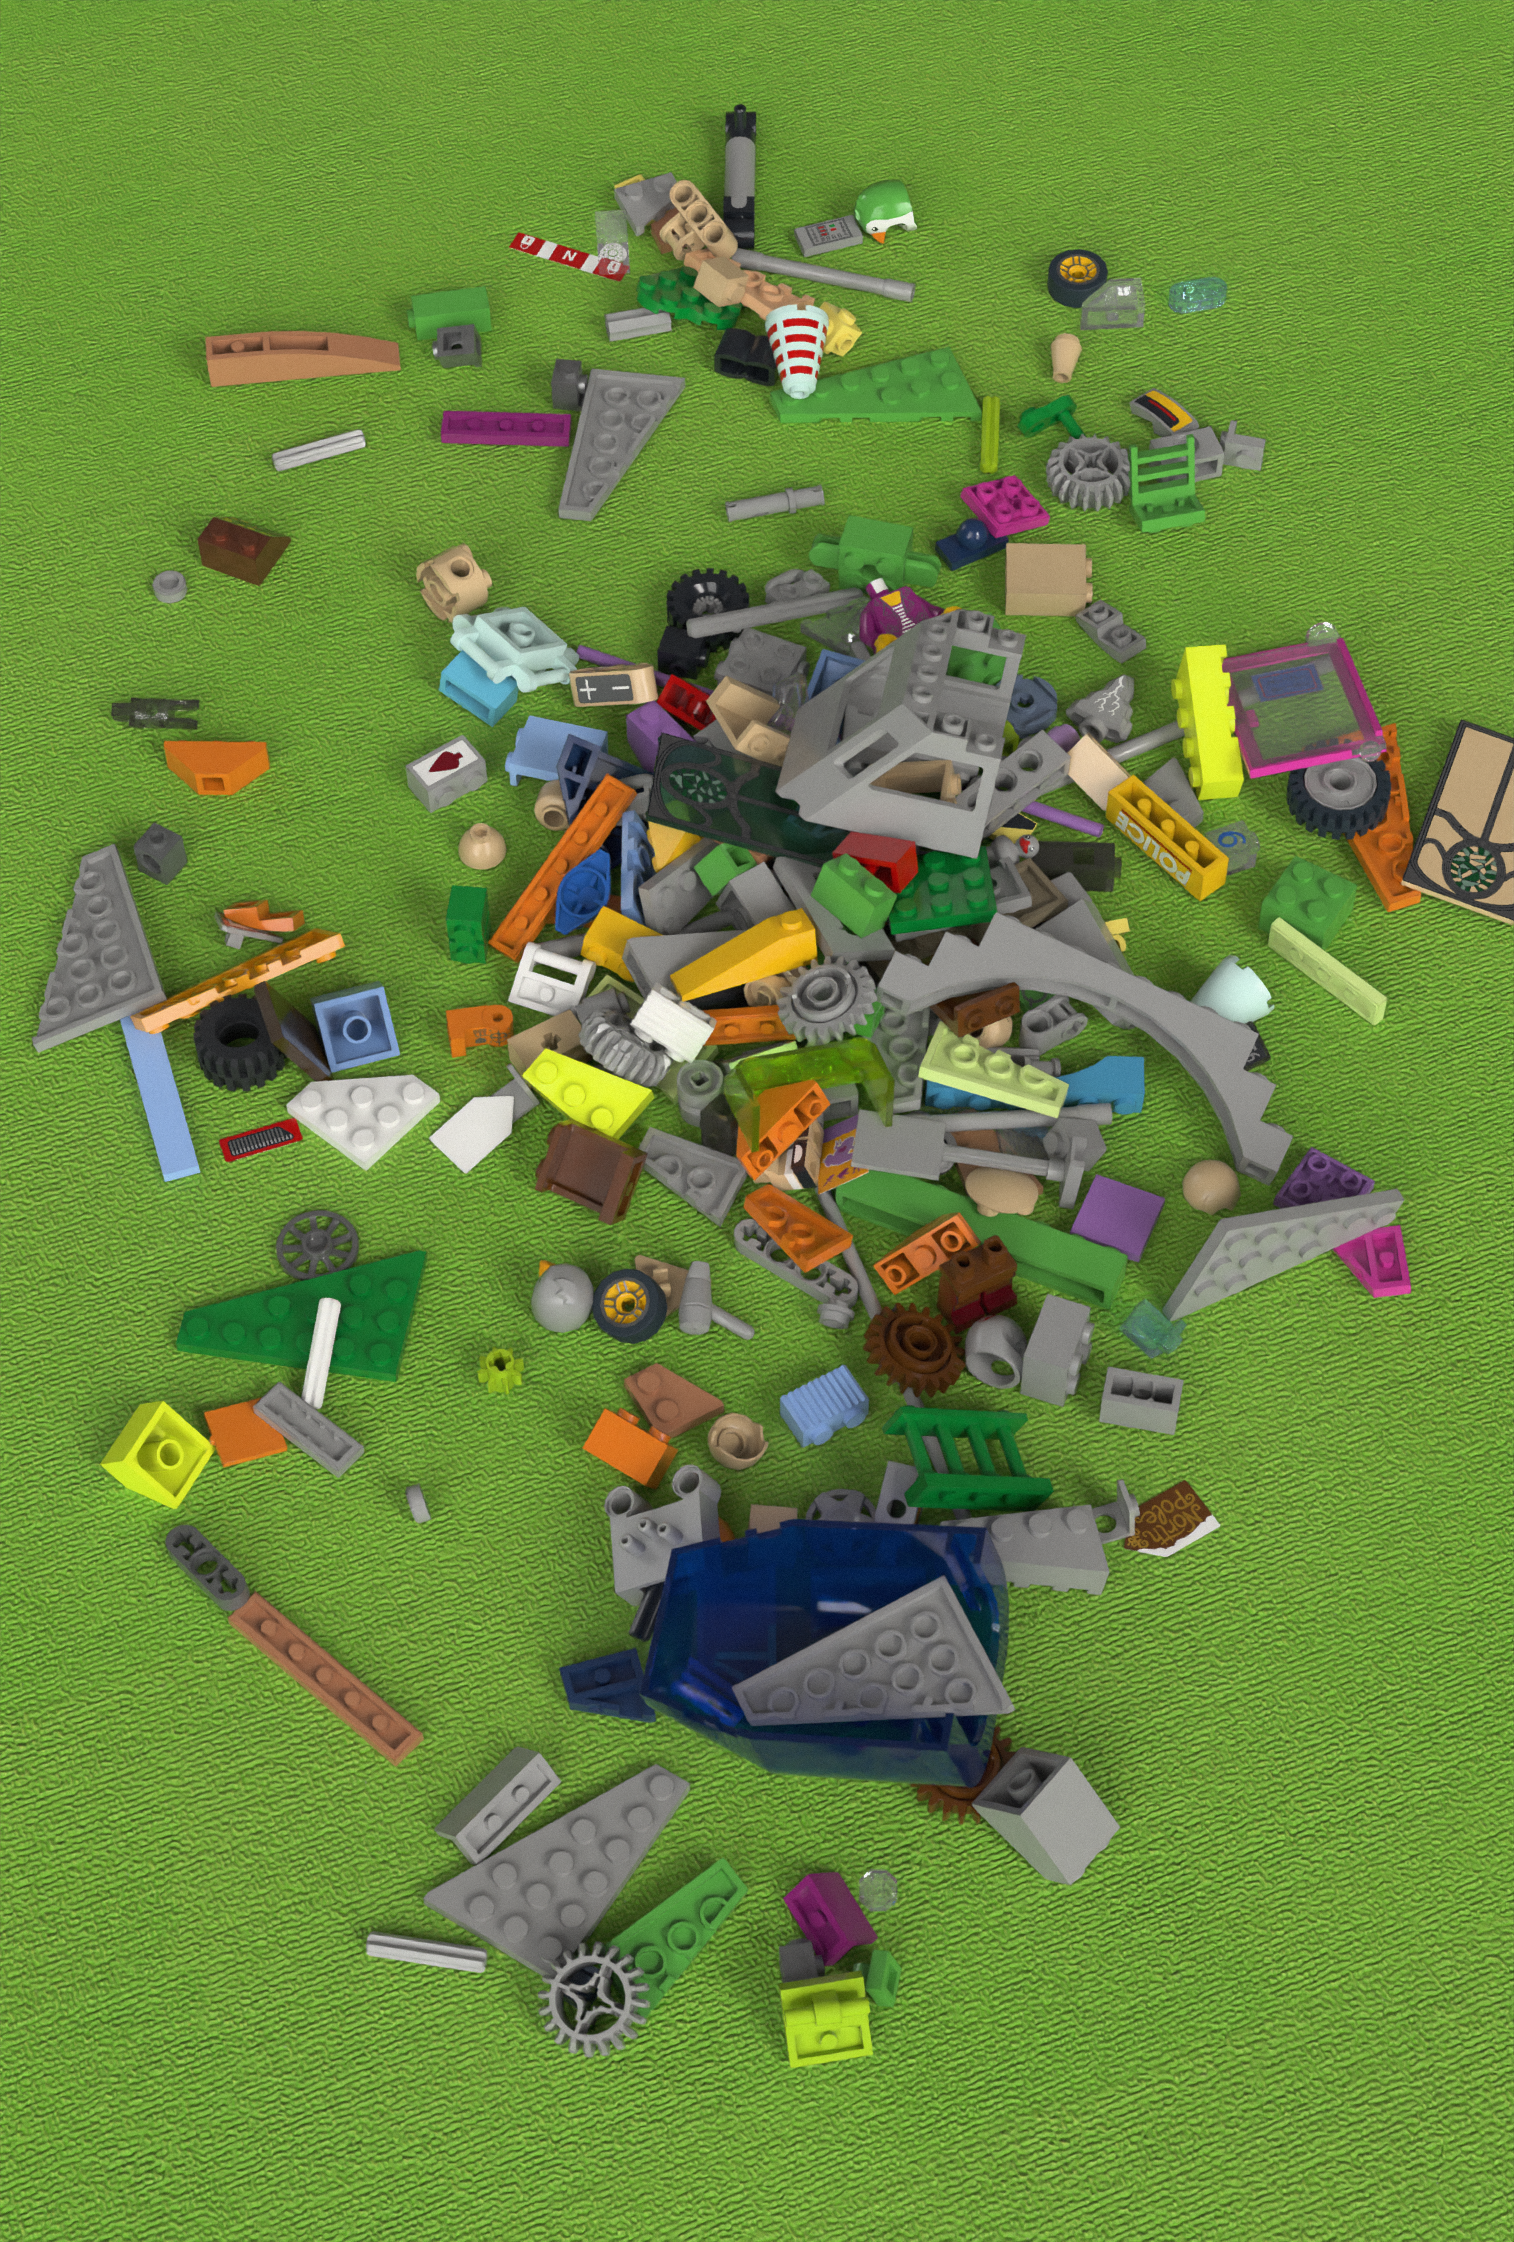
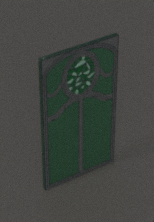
[645,732,854,868]

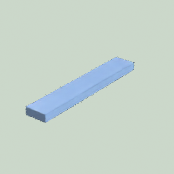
[120,1010,200,1182]

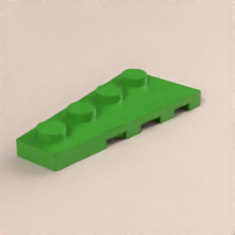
[598,1857,748,2019]

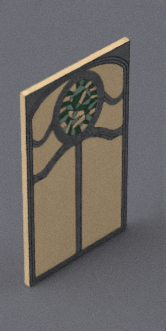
[1400,719,1514,926]

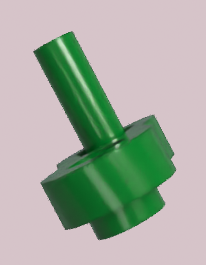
[1017,395,1087,439]

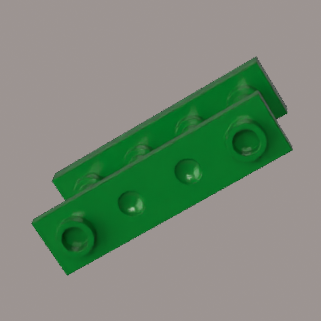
[882,1405,1054,1512]

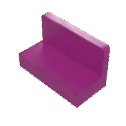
[783,1872,878,1966]

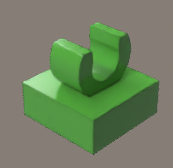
[852,1950,902,2007]

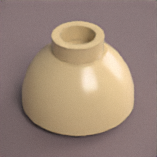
[458,823,507,870]

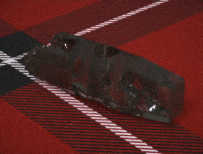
[111,698,199,730]

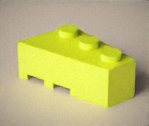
[522,1048,655,1139]

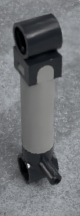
[723,104,756,250]

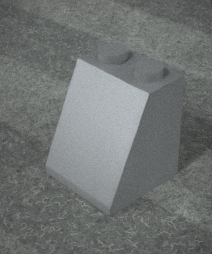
[972,1747,1120,1886]

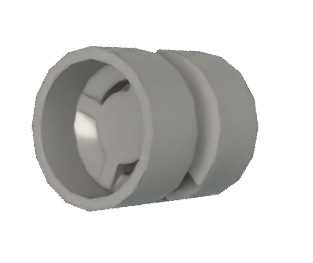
[677,1060,725,1127]

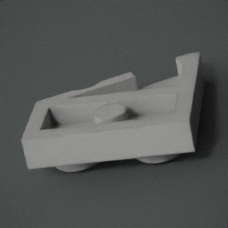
[1143,757,1204,828]

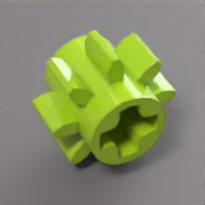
[477,1347,524,1395]

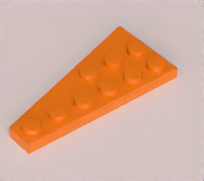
[1302,723,1421,912]

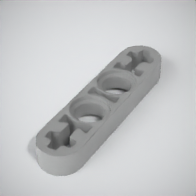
[734,1219,858,1309]

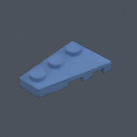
[621,810,657,926]

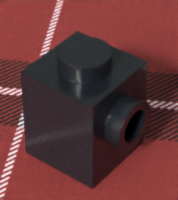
[657,626,710,680]

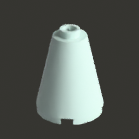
[1190,954,1275,1025]

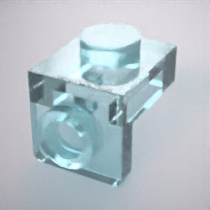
[1119,1299,1187,1359]

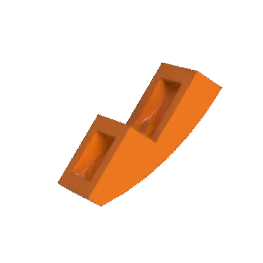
[223,900,305,932]

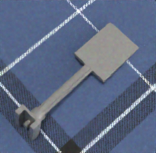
[851,1109,1088,1209]

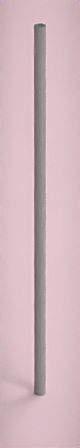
[814,1185,1006,1603]

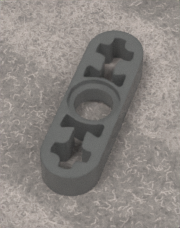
[165,1525,250,1611]

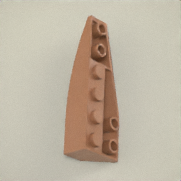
[205,331,401,387]

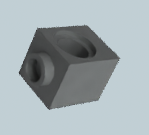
[134,822,187,885]

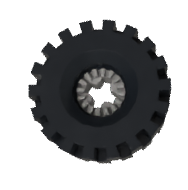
[666,568,750,653]

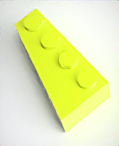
[1171,644,1244,800]

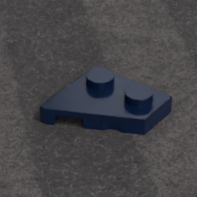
[559,1648,656,1723]

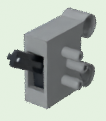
[604,1464,723,1642]

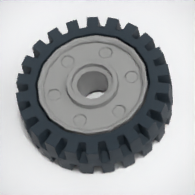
[1286,741,1391,840]

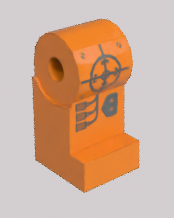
[446,1005,514,1058]

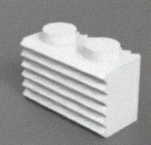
[630,982,717,1063]

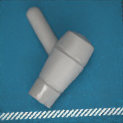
[679,1261,755,1340]

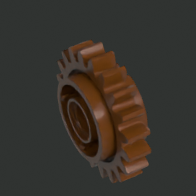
[863,1303,966,1398]
[909,1715,1016,1825]

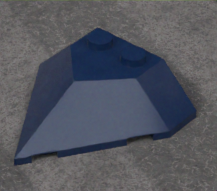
[556,734,687,870]

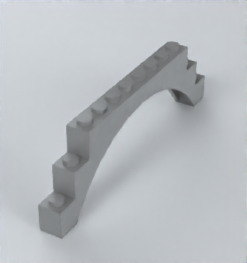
[876,912,1293,1186]

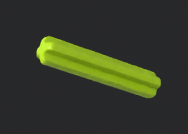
[980,396,1000,474]

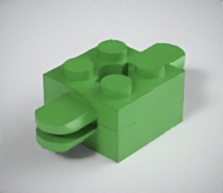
[809,515,941,594]

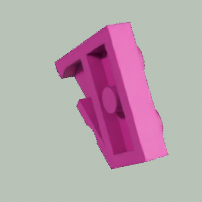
[1333,1225,1411,1298]

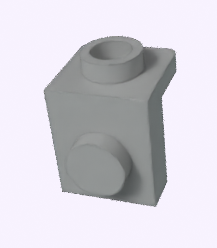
[1219,420,1266,471]

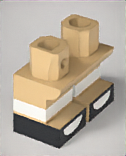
[753,1119,824,1191]

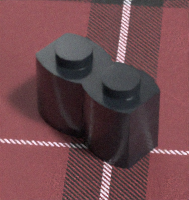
[714,328,779,386]

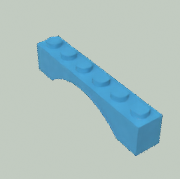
[925,1056,1145,1115]

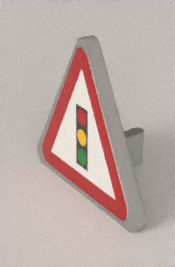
[214,912,283,949]

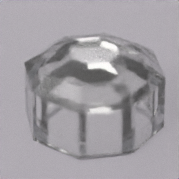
[859,1869,897,1911]

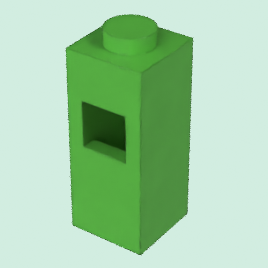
[406,286,492,341]

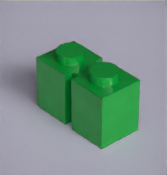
[446,885,492,964]

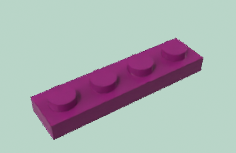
[441,411,572,447]

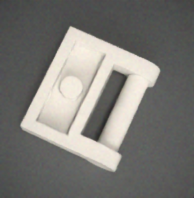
[508,942,596,1020]

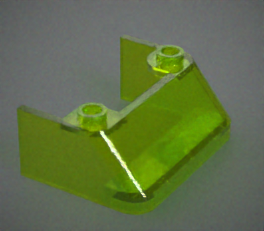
[724,1037,895,1152]

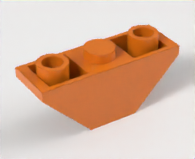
[164,740,270,795]
[736,1079,830,1180]
[873,1212,981,1295]

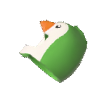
[854,179,917,244]

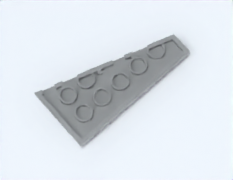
[559,369,685,521]
[858,962,931,1114]

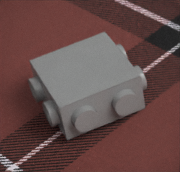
[714,628,810,713]

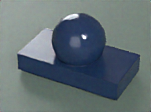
[935,518,1009,571]

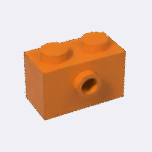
[583,1407,679,1489]

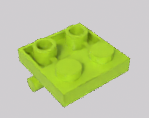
[779,1970,873,2068]

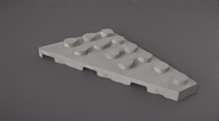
[32,844,167,1053]
[1162,1189,1404,1322]
[732,1575,1016,1726]

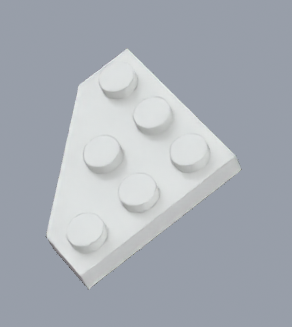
[286,1075,440,1171]

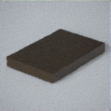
[254,980,334,1082]

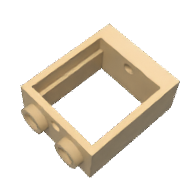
[869,760,961,804]

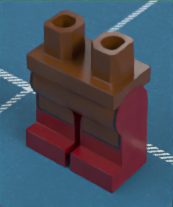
[937,1235,1017,1334]

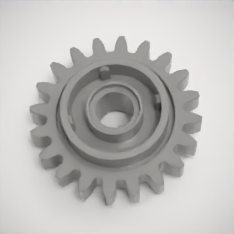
[776,956,878,1046]

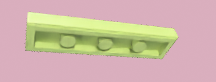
[1268,917,1387,1026]

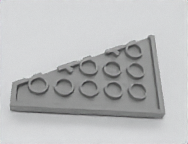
[423,1764,690,1977]

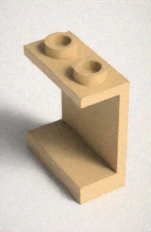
[706,675,790,767]

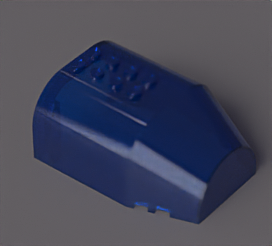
[640,1519,1009,1788]

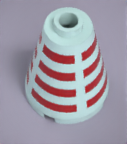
[765,304,829,399]

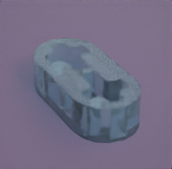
[1168,277,1227,314]

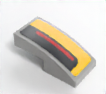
[1130,388,1199,437]

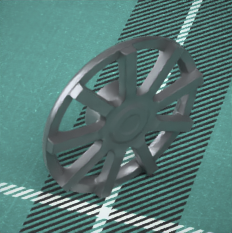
[276,1210,359,1281]

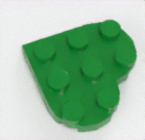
[636,266,743,330]

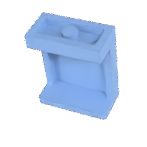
[505,715,608,786]

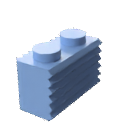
[780,1365,869,1448]

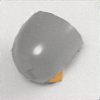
[531,1260,594,1333]

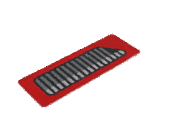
[219,1118,303,1162]

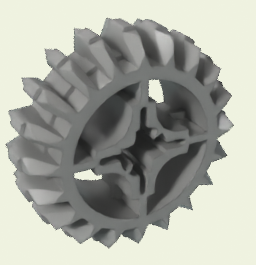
[1046,433,1130,512]
[578,1008,673,1087]
[538,1942,651,2057]

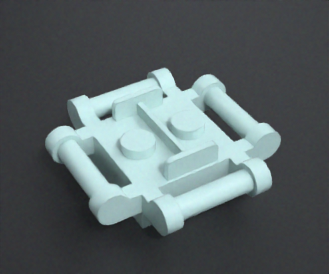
[450,607,579,693]

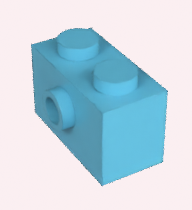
[439,650,519,727]

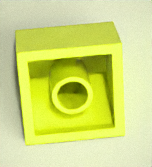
[100,1401,216,1509]

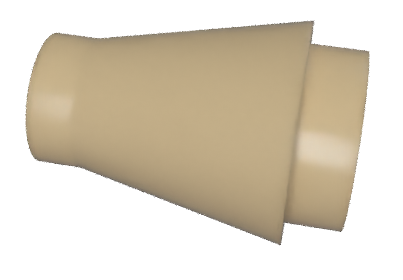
[1051,333,1082,383]

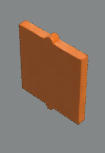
[204,1397,287,1468]

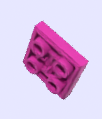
[960,475,1050,538]

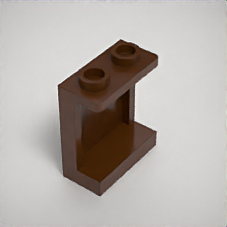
[921,938,1020,1038]
[535,1119,648,1225]

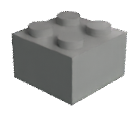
[1020,1294,1095,1407]

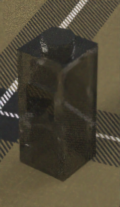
[1031,841,1122,892]

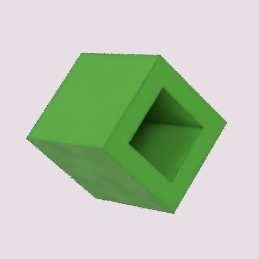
[694,840,758,896]

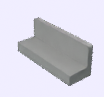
[434,1747,561,1865]

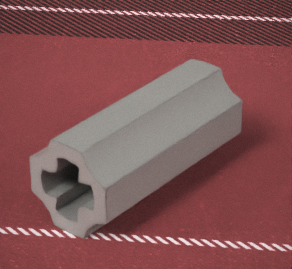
[604,308,672,342]

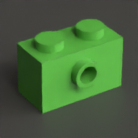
[811,853,897,938]

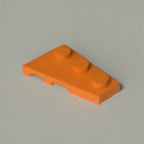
[743,1184,853,1273]

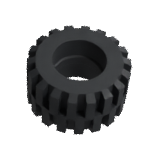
[193,994,287,1092]

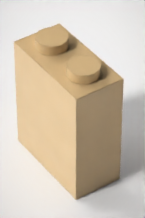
[1005,543,1093,616]

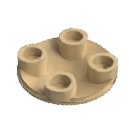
[965,1167,1038,1217]

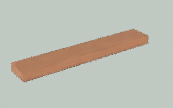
[228,1591,424,1767]

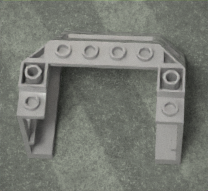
[775,609,1026,859]

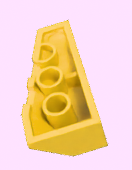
[670,908,818,1002]

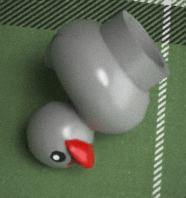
[986,834,1039,870]

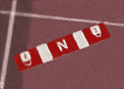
[509,232,629,282]

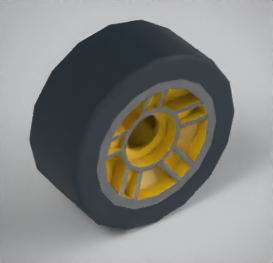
[1047,249,1108,308]
[592,1269,668,1344]

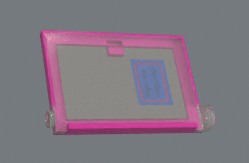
[1222,622,1386,779]

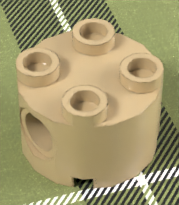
[416,543,492,623]

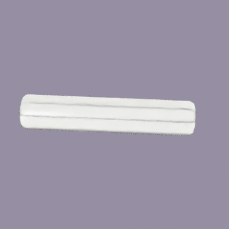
[301,1298,341,1409]

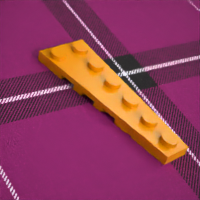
[130,928,345,1034]

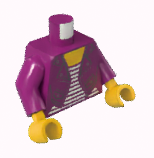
[859,578,962,655]

